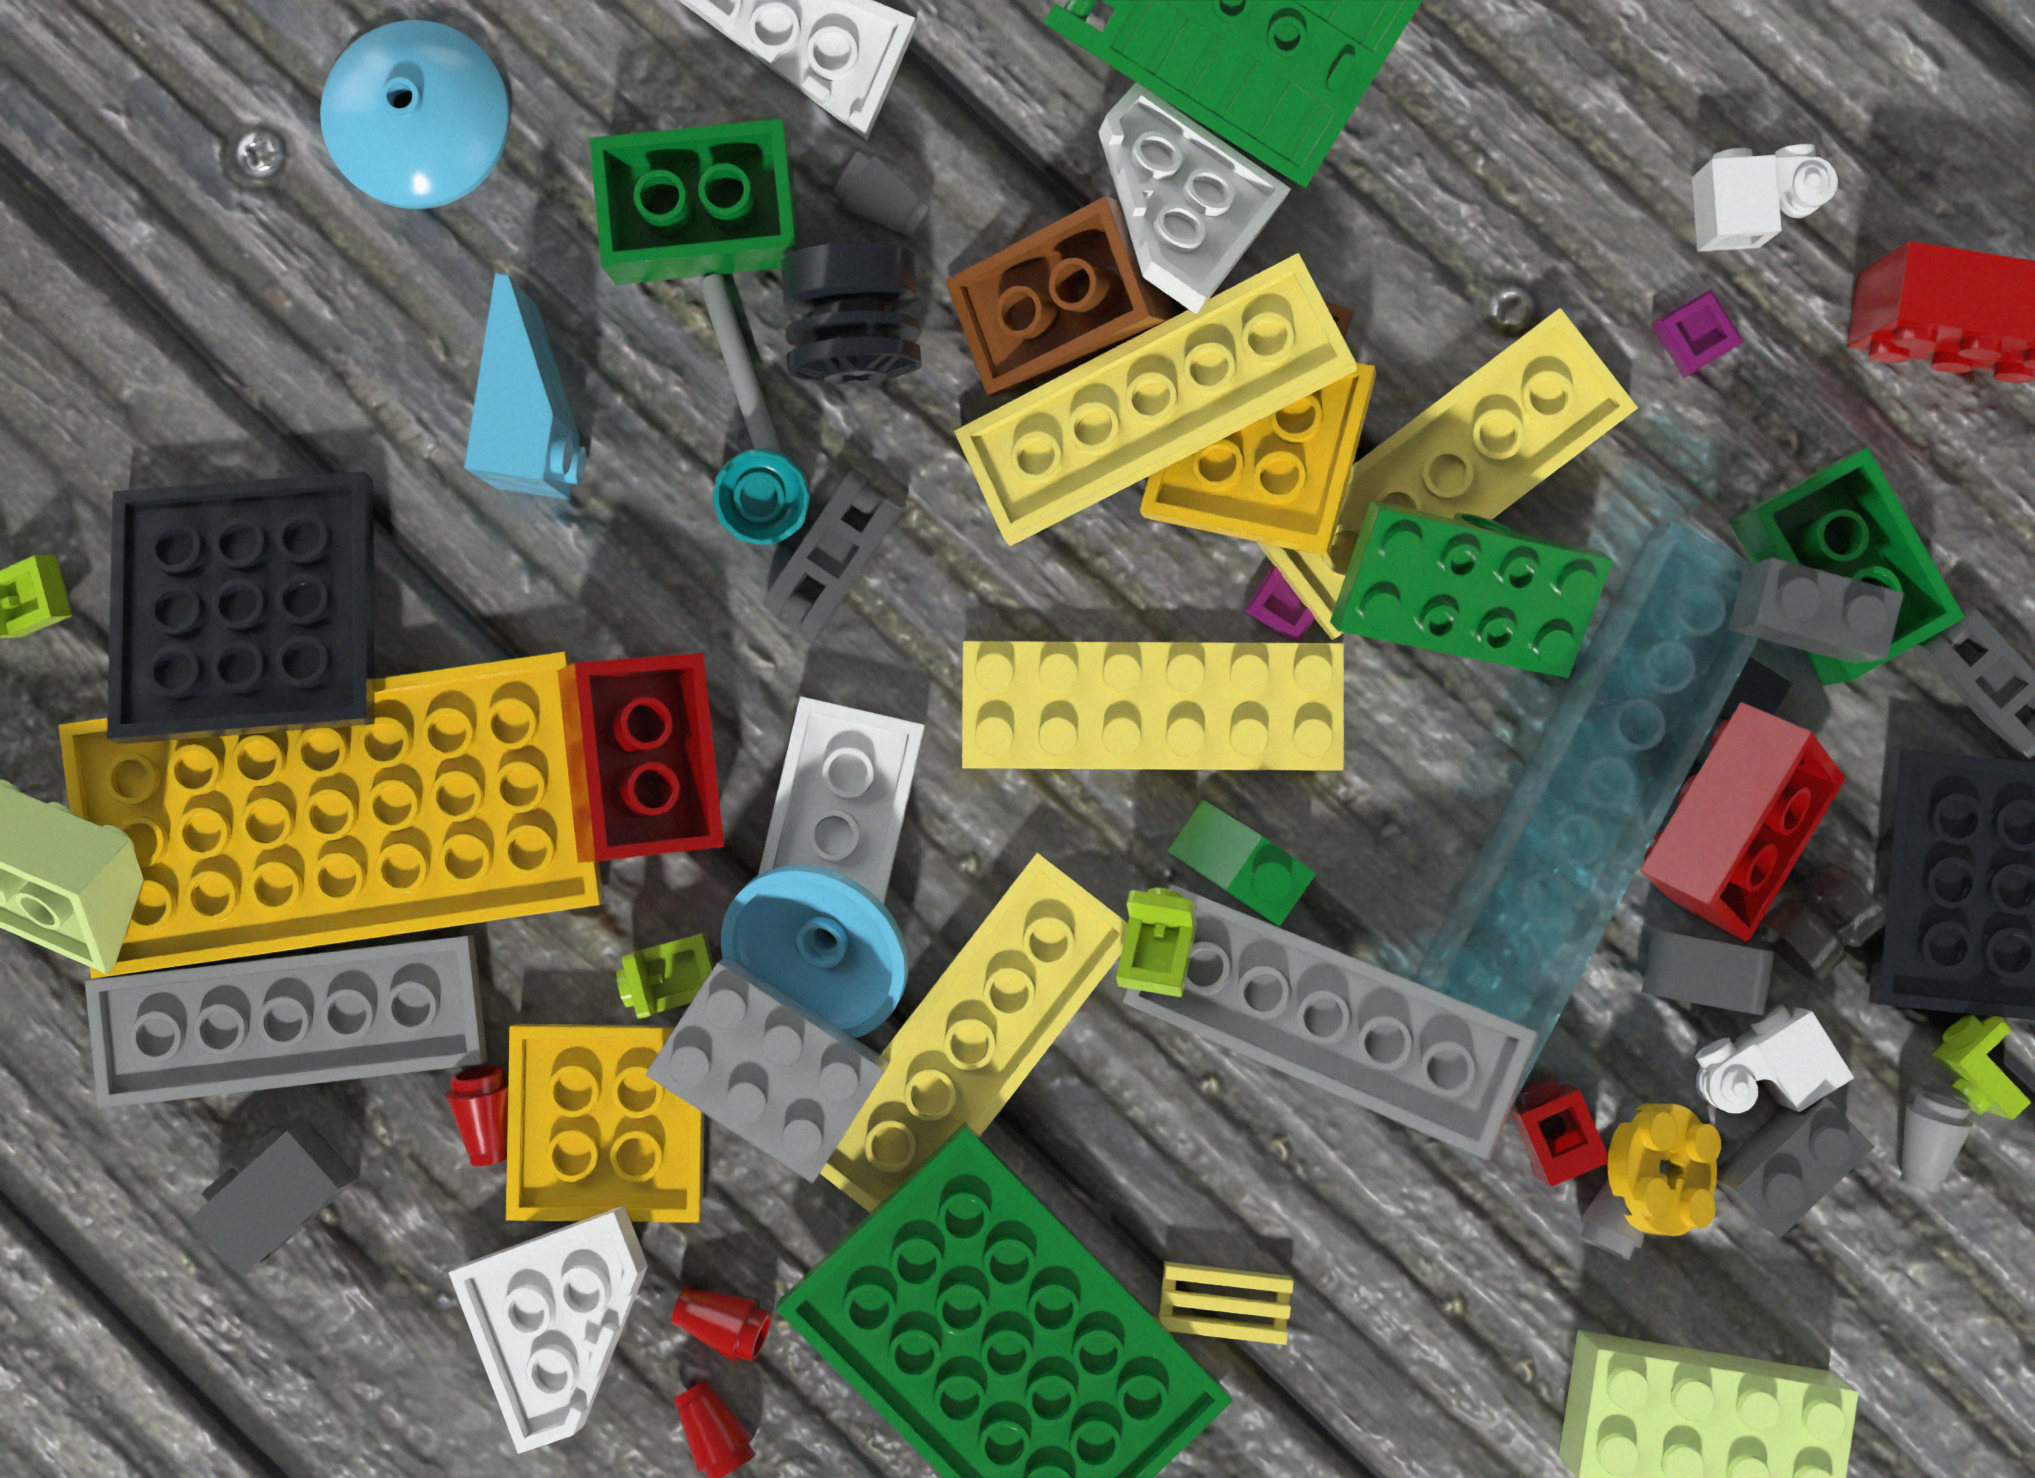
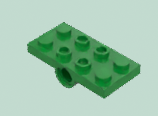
[1330,500,1613,678]

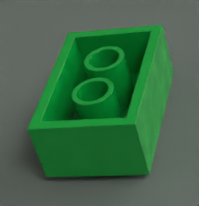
[589,118,801,285]
[1729,447,1965,686]

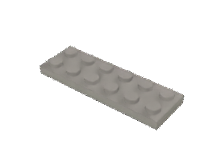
[1122,884,1540,1160]
[85,935,487,1109]

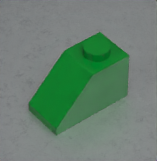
[1167,799,1316,927]

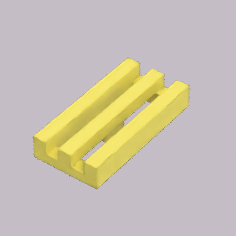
[1158,1261,1294,1345]

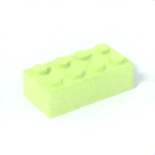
[1559,1330,1859,1478]

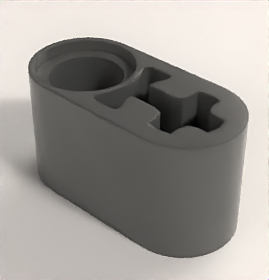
[1641,929,1775,1015]

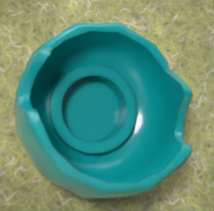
[712,448,811,545]

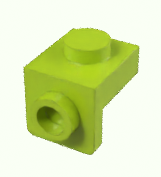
[0,555,72,638]
[1116,888,1197,997]
[616,932,715,1019]
[1931,1014,2031,1120]

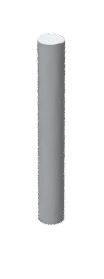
[699,274,782,453]

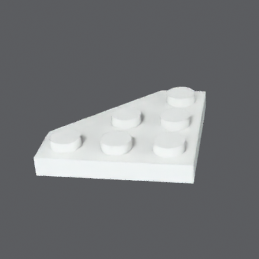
[1098,82,1291,315]
[448,1205,648,1454]

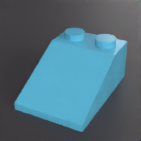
[464,273,586,500]

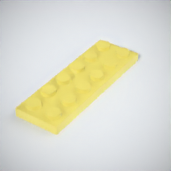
[954,253,1357,546]
[1256,308,1638,640]
[962,641,1344,771]
[820,853,1128,1212]

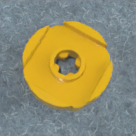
[1608,1103,1721,1236]

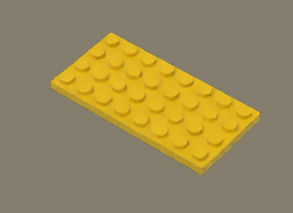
[58,652,605,979]

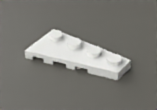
[679,0,916,140]

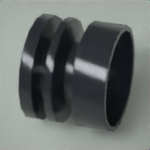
[781,242,922,385]

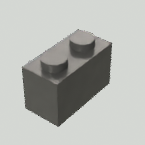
[1729,558,1904,664]
[1716,1097,1875,1238]
[190,1121,359,1277]

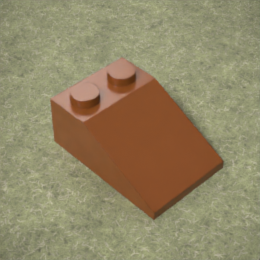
[945,196,1176,397]

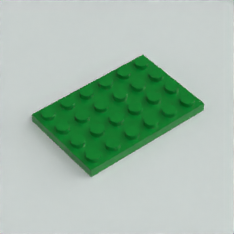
[776,1122,1233,1478]

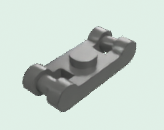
[763,469,907,641]
[1912,602,2035,762]

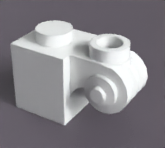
[1692,144,1838,252]
[1695,1004,1854,1113]

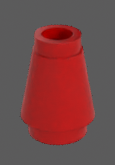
[445,1066,509,1166]
[671,1287,772,1363]
[673,1379,756,1478]

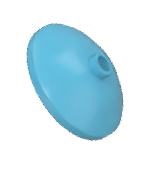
[320,20,511,209]
[721,865,908,1038]

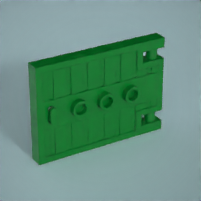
[1043,0,1422,188]

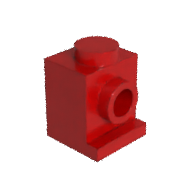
[1510,1078,1608,1187]

